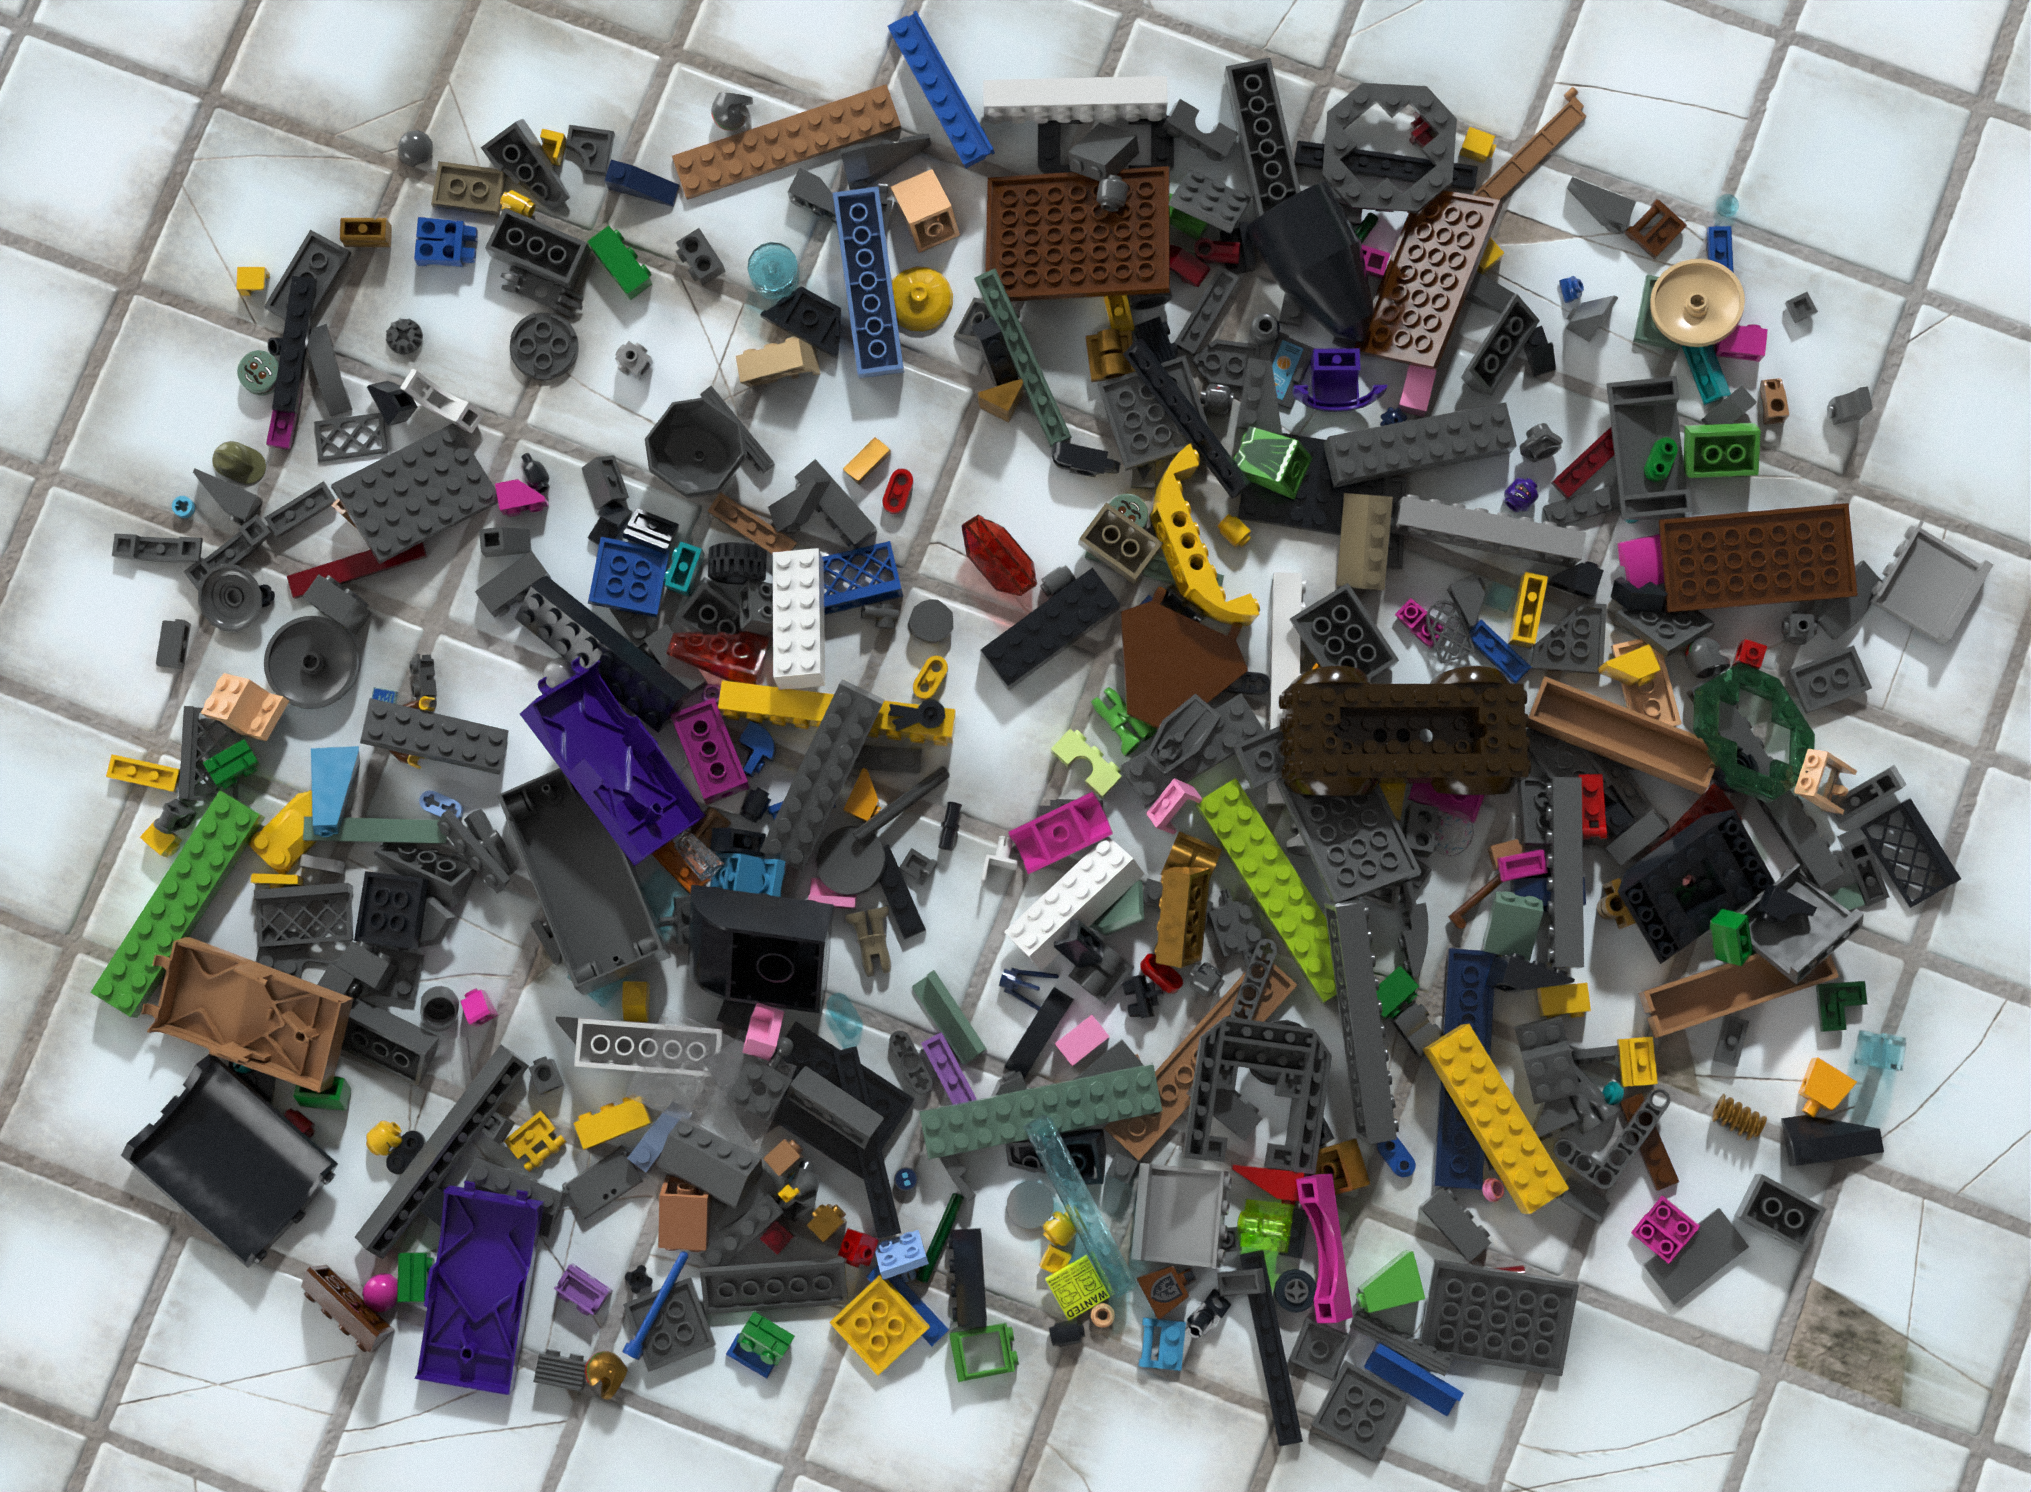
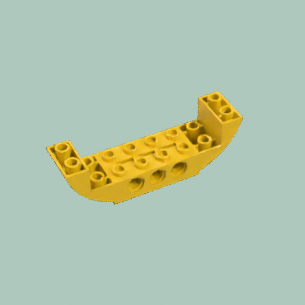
[1149,444,1260,626]

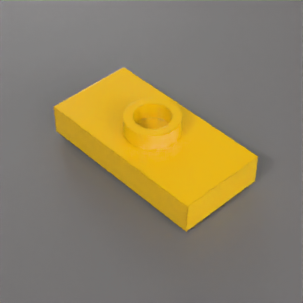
[250,873,304,889]

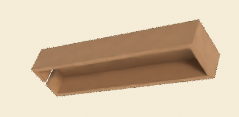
[1528,676,1723,795]
[1638,953,1839,1038]

